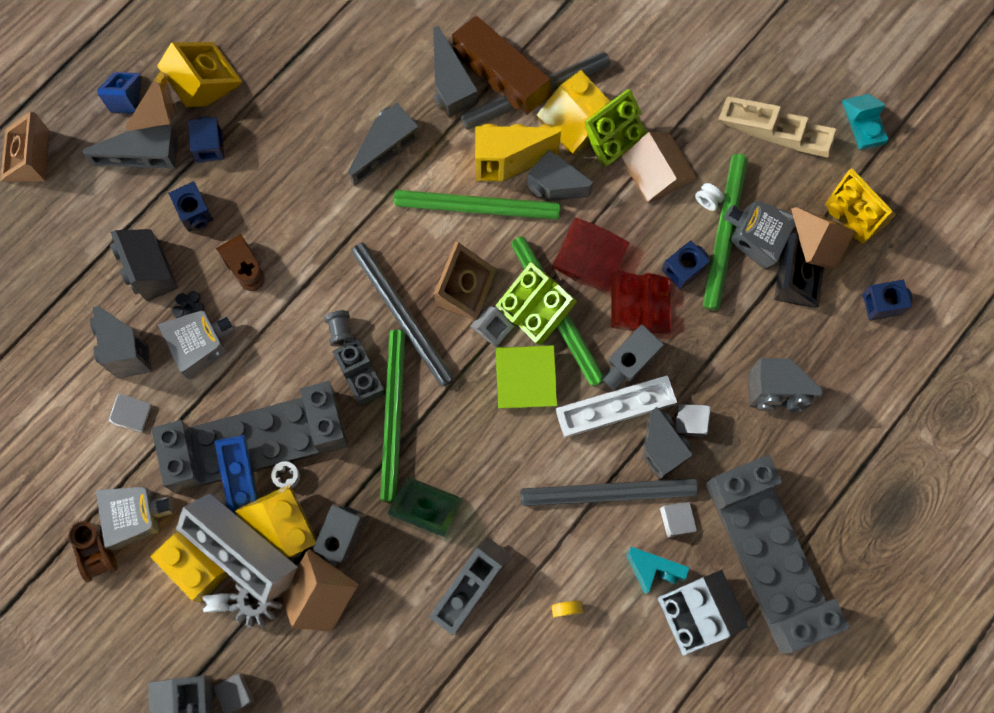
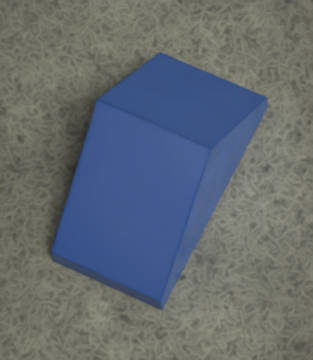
[97,72,142,113]

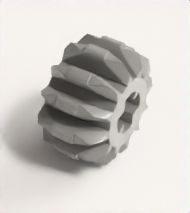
[229,582,282,628]

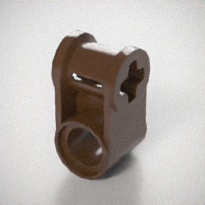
[216,234,265,291]
[68,521,118,583]

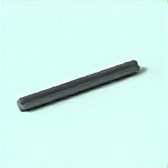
[461,52,610,130]
[352,243,454,387]
[520,478,698,506]

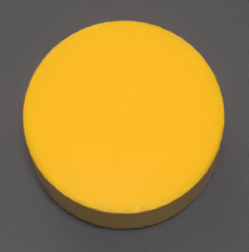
[551,600,583,617]

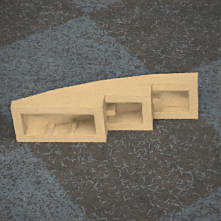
[719,96,837,158]

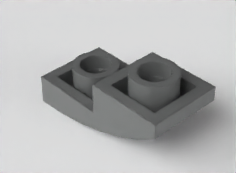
[332,339,386,407]

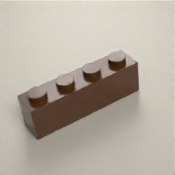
[452,15,551,115]

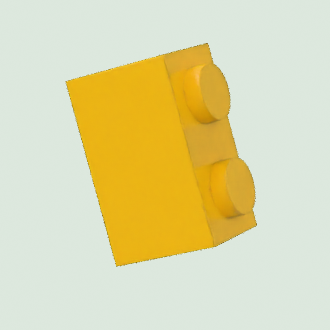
[158,42,242,107]
[537,70,610,156]
[235,484,316,558]
[150,531,229,603]

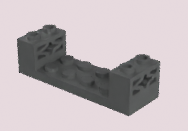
[151,381,349,493]
[705,455,850,654]

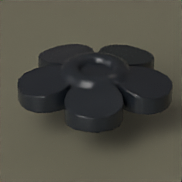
[172,291,205,318]

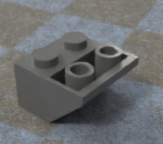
[110,229,178,301]
[90,306,152,379]
[748,358,822,412]
[657,570,749,655]
[148,676,214,713]

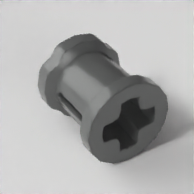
[324,310,356,347]

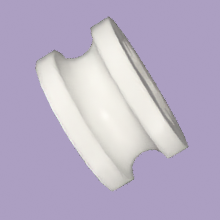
[695,183,724,211]
[271,462,300,488]
[203,594,230,613]

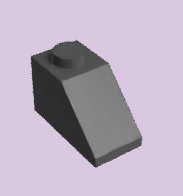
[527,149,593,201]

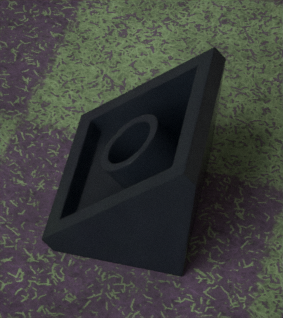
[774,233,824,308]

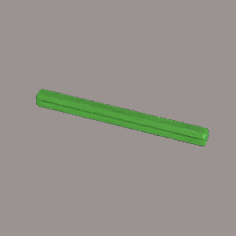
[703,154,748,311]
[394,190,561,220]
[511,236,604,387]
[380,330,405,503]

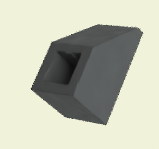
[642,407,692,480]

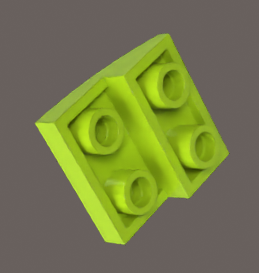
[585,89,647,167]
[495,262,578,345]
[495,345,557,408]

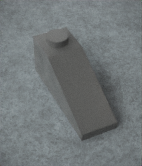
[433,26,478,118]
[348,102,420,186]
[83,124,178,169]
[429,537,512,635]

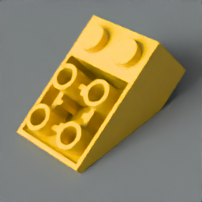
[475,124,562,181]
[825,168,896,245]

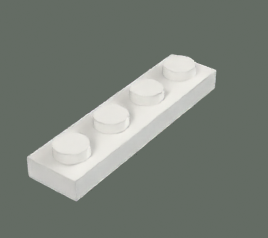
[556,375,677,438]

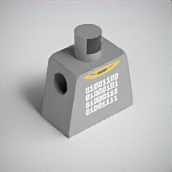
[158,311,235,379]
[96,487,173,551]

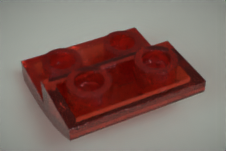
[552,218,630,293]
[611,270,671,334]

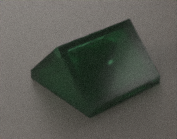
[387,477,463,542]

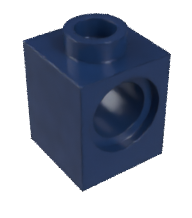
[188,116,225,163]
[168,181,214,232]
[661,240,710,290]
[862,279,912,321]

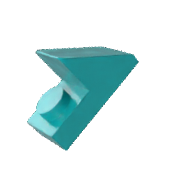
[842,94,888,150]
[626,547,690,594]

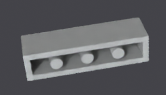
[176,493,297,605]

